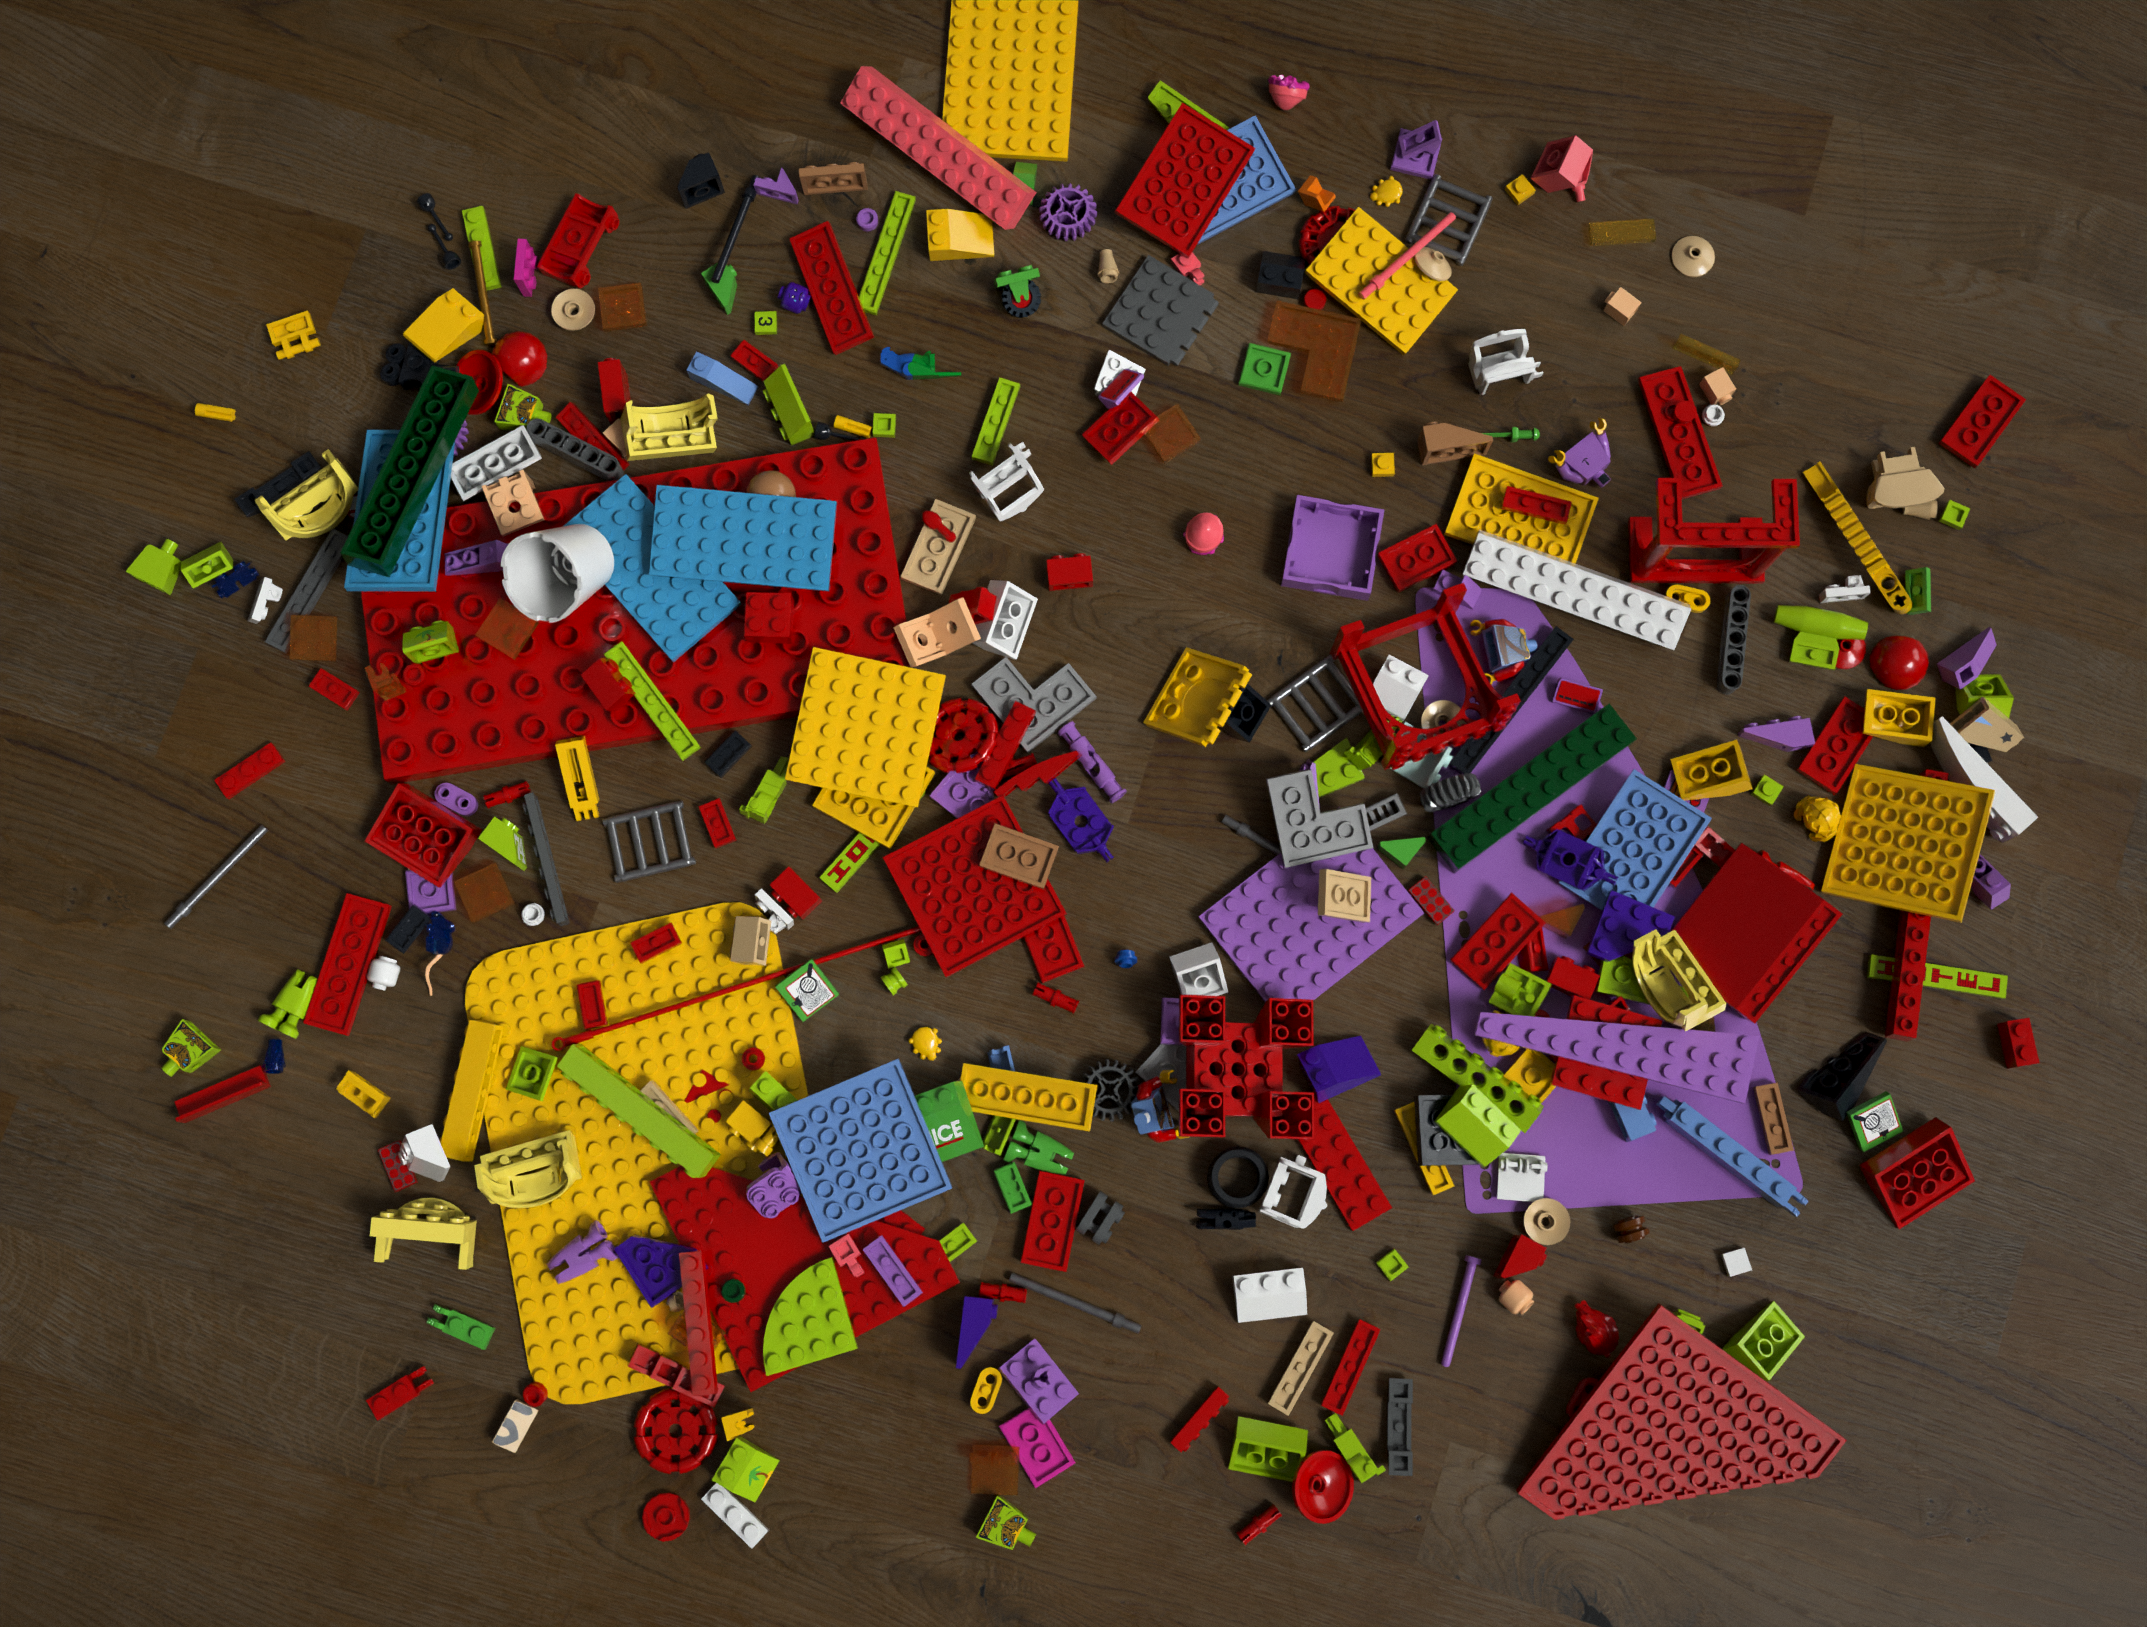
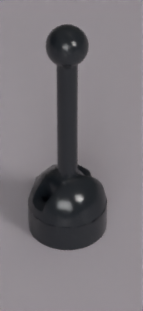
[416,193,453,241]
[428,224,461,270]
[814,421,867,441]

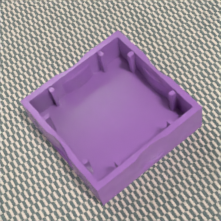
[1281,495,1384,601]

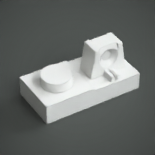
[1819,575,1871,603]
[248,577,283,624]
[755,889,794,934]

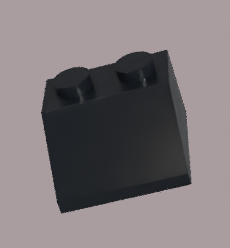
[677,152,725,209]
[1256,251,1305,299]
[1220,683,1271,743]

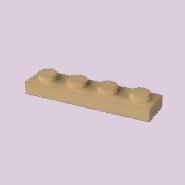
[1267,1321,1334,1416]

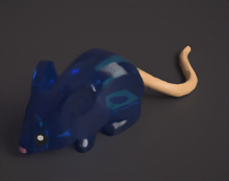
[425,911,455,996]

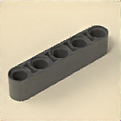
[527,419,624,481]
[1717,585,1751,695]

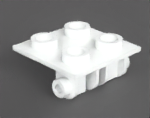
[1094,350,1145,396]
[1497,1153,1548,1202]

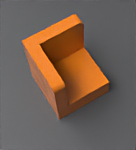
[1298,175,1336,212]

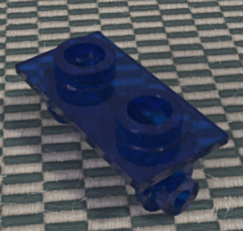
[212,561,260,598]

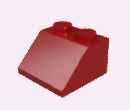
[1493,1234,1547,1278]

